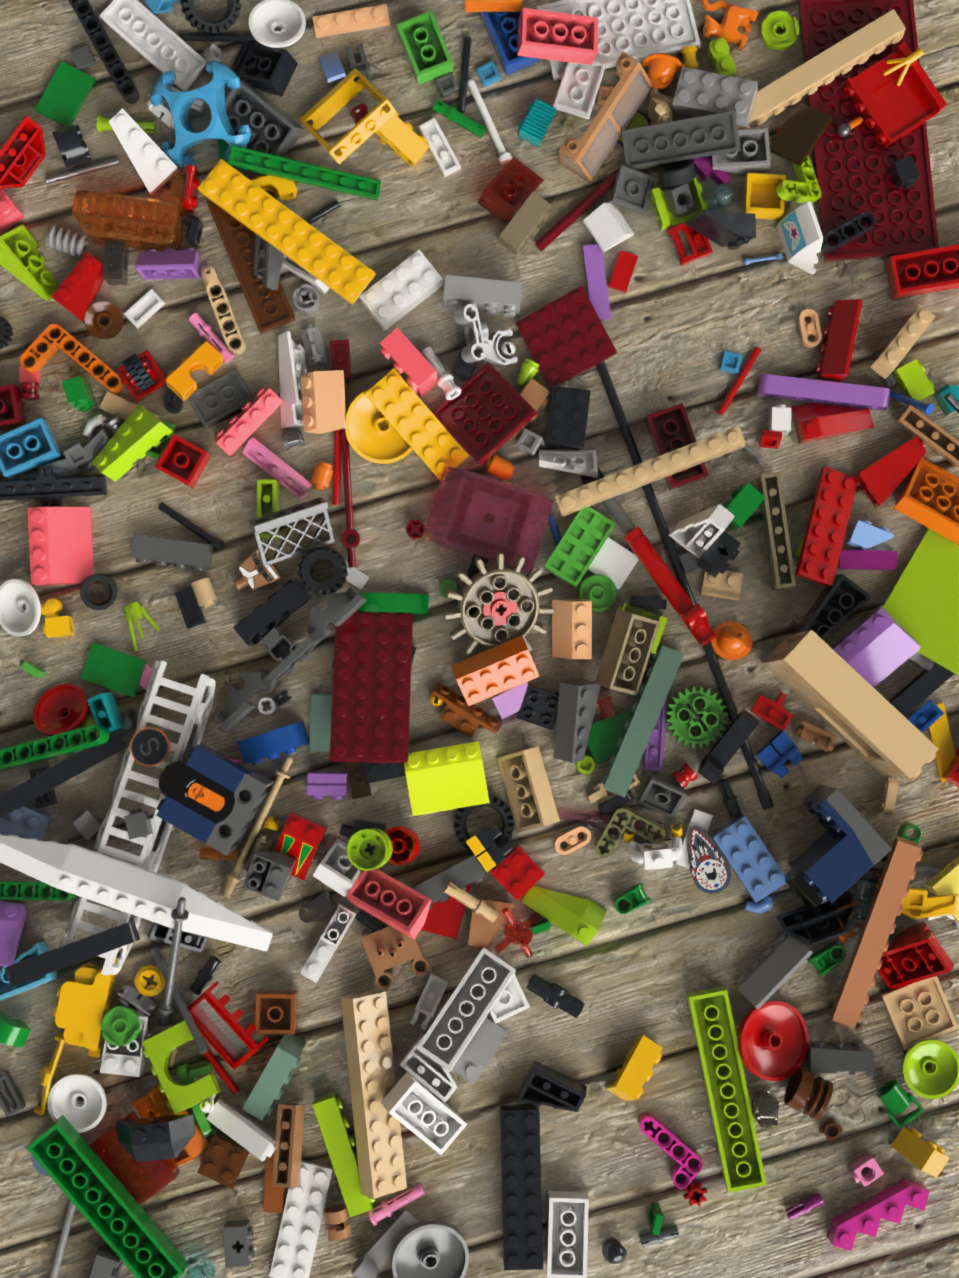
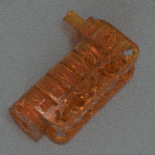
[73,175,185,252]

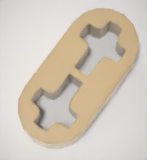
[880,777,898,815]

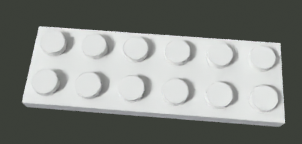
[99,0,207,92]
[269,1160,333,1278]

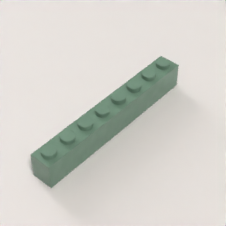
[601,645,684,798]

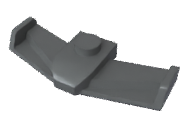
[40,427,111,477]

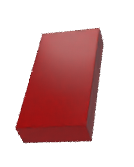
[608,250,638,293]

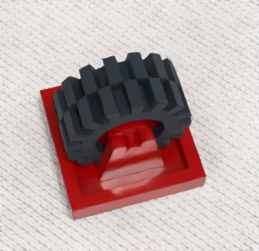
[116,349,167,403]

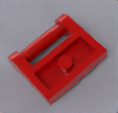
[181,165,201,214]
[667,222,713,266]

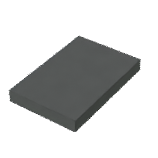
[188,368,254,429]

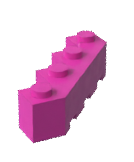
[827,1179,930,1251]

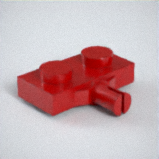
[750,691,793,731]

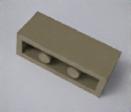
[499,192,552,255]

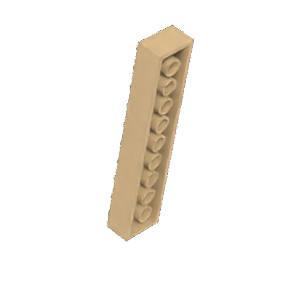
[341,990,407,1199]

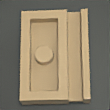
[700,570,743,601]

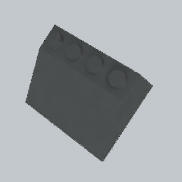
[222,80,304,176]

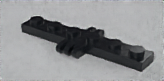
[0,465,108,507]

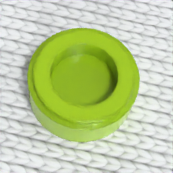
[576,755,595,774]

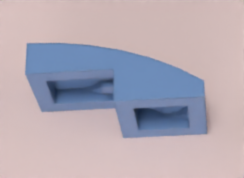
[318,51,346,83]

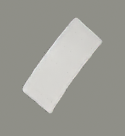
[332,562,369,590]

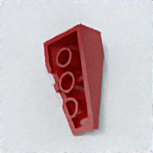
[791,403,874,444]

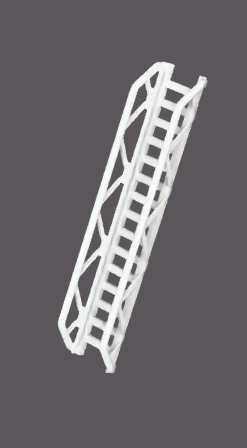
[58,660,216,975]

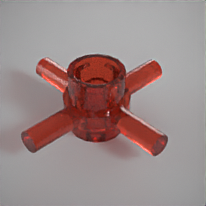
[493,908,541,958]

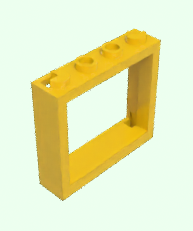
[299,68,396,164]

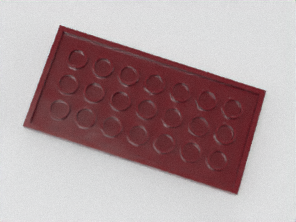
[329,610,413,763]

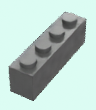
[131,534,213,572]
[410,854,486,909]

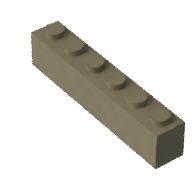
[757,472,796,591]

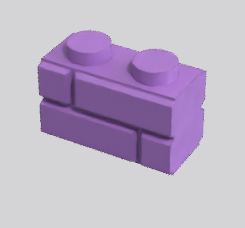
[307,771,348,800]

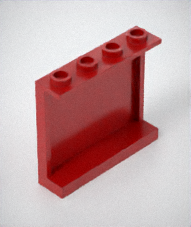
[843,42,947,148]

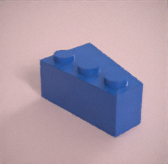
[237,721,310,766]

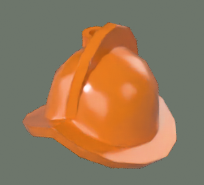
[642,53,683,89]
[711,621,753,661]

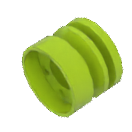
[347,828,393,871]

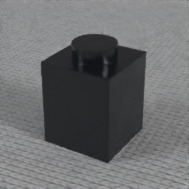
[889,155,920,190]

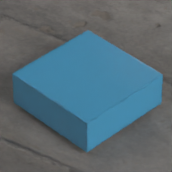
[476,60,501,88]
[719,351,743,375]

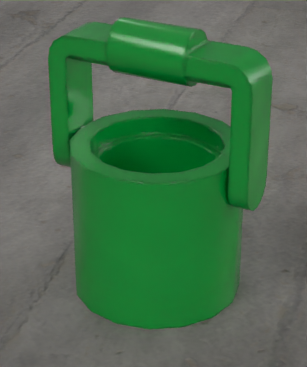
[877,1080,923,1127]

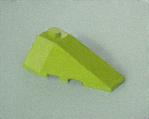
[0,225,58,301]
[521,886,607,946]

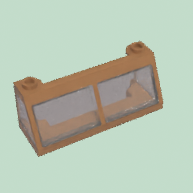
[559,51,653,183]

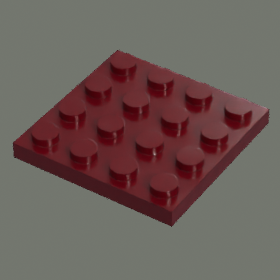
[515,285,618,390]
[433,362,537,466]

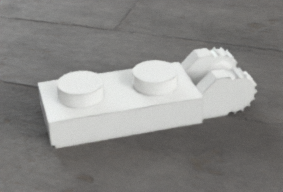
[410,973,449,1030]

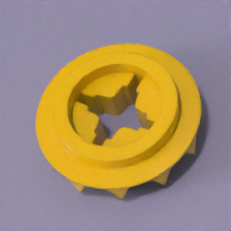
[134,965,166,997]

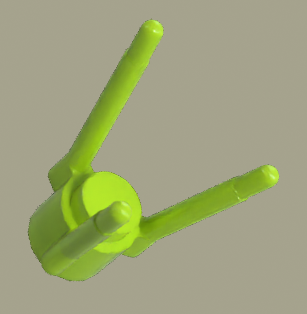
[124,602,160,652]

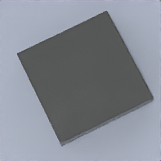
[609,164,654,215]

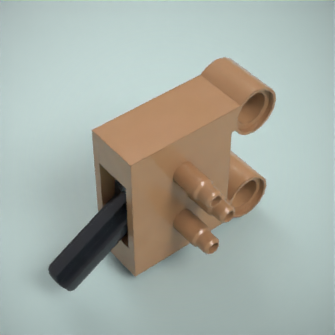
[355,910,429,990]

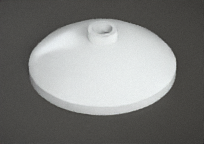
[249,0,306,48]
[0,579,41,637]
[47,1074,107,1133]

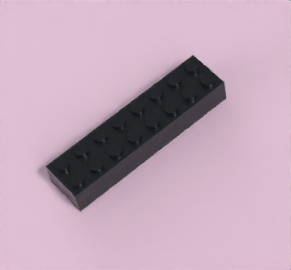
[500,1104,543,1270]

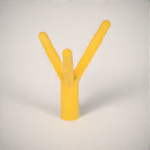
[883,48,924,86]

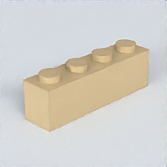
[870,305,936,379]

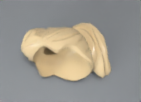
[648,87,674,126]

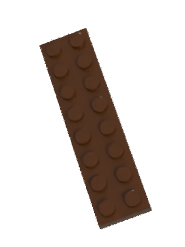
[204,196,296,334]

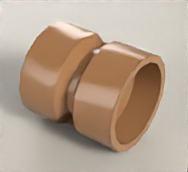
[323,1204,352,1241]

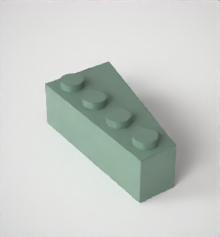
[242,1034,306,1121]

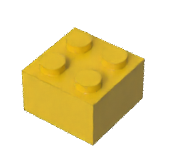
[742,173,786,220]

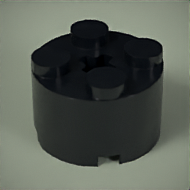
[52,125,92,170]

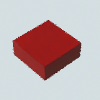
[759,430,782,449]

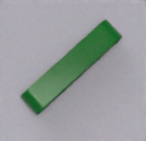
[0,881,79,901]

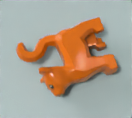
[701,0,759,51]

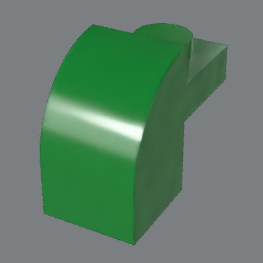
[0,1012,31,1047]

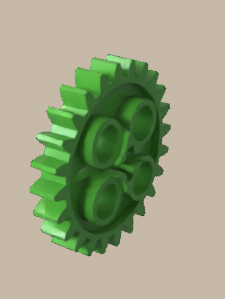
[665,686,728,749]

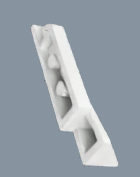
[278,331,307,429]

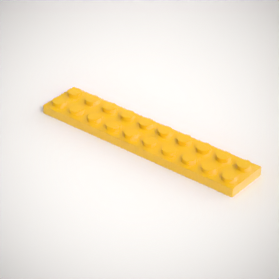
[198,159,376,305]

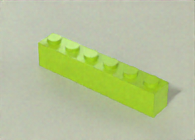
[312,1092,375,1217]

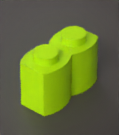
[706,37,736,77]

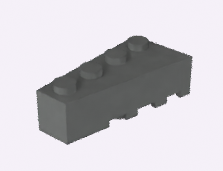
[553,679,601,763]
[88,1242,123,1278]

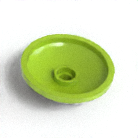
[902,1039,959,1099]

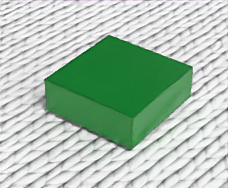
[530,919,551,935]

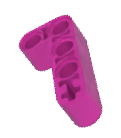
[638,1112,703,1189]

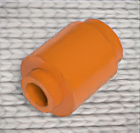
[485,455,515,480]
[310,461,333,491]

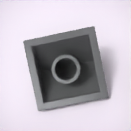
[638,775,688,818]

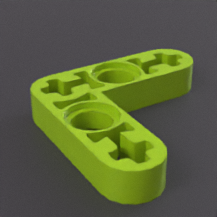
[776,155,822,203]

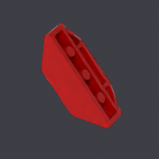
[0,115,45,189]

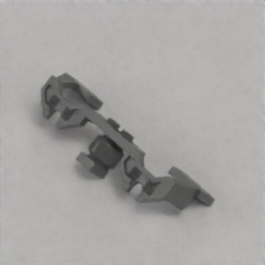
[216,587,367,733]

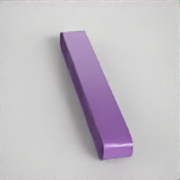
[757,374,890,410]

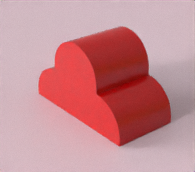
[877,922,954,990]

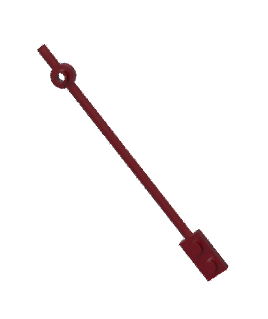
[330,340,361,568]

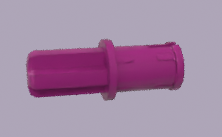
[785,1192,824,1220]

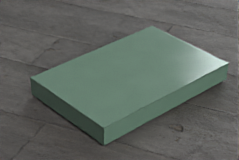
[309,694,332,752]

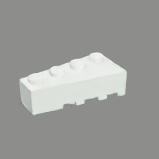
[109,108,178,197]

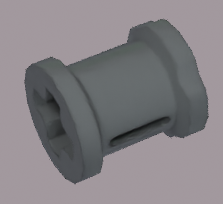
[282,429,305,450]

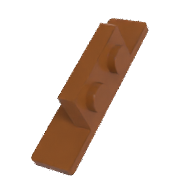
[432,683,502,738]

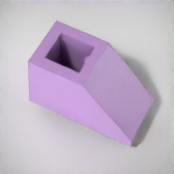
[492,682,528,719]

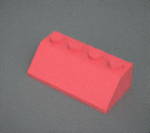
[346,869,431,940]

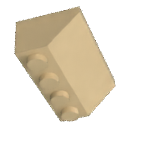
[497,746,560,832]

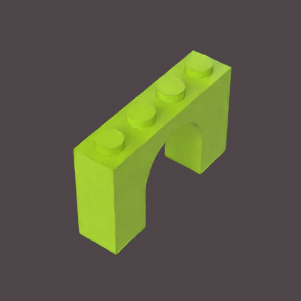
[142,1020,221,1115]

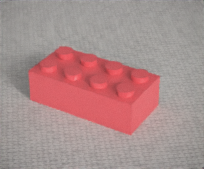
[517,8,598,65]

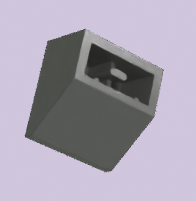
[243,852,296,901]

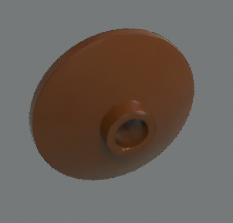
[84,301,123,340]

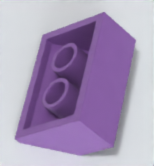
[136,248,201,280]

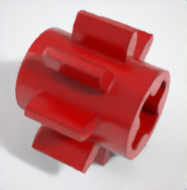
[683,1181,708,1207]

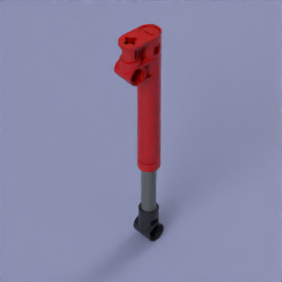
[580,468,719,647]

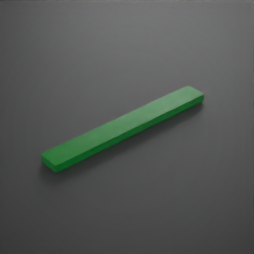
[228,145,381,201]

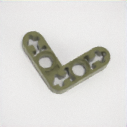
[595,806,665,858]

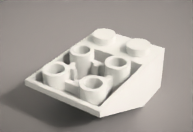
[100,1016,148,1077]

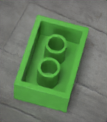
[396,11,453,85]

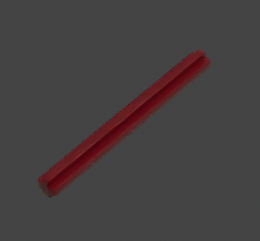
[535,170,617,251]

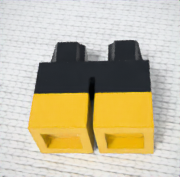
[466,825,512,872]

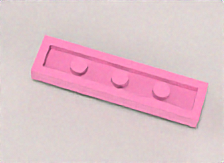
[242,437,312,500]

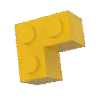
[891,1127,949,1178]

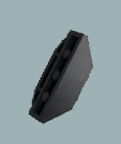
[777,890,858,946]
[116,1113,196,1162]

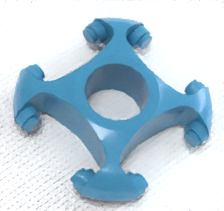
[149,60,252,169]

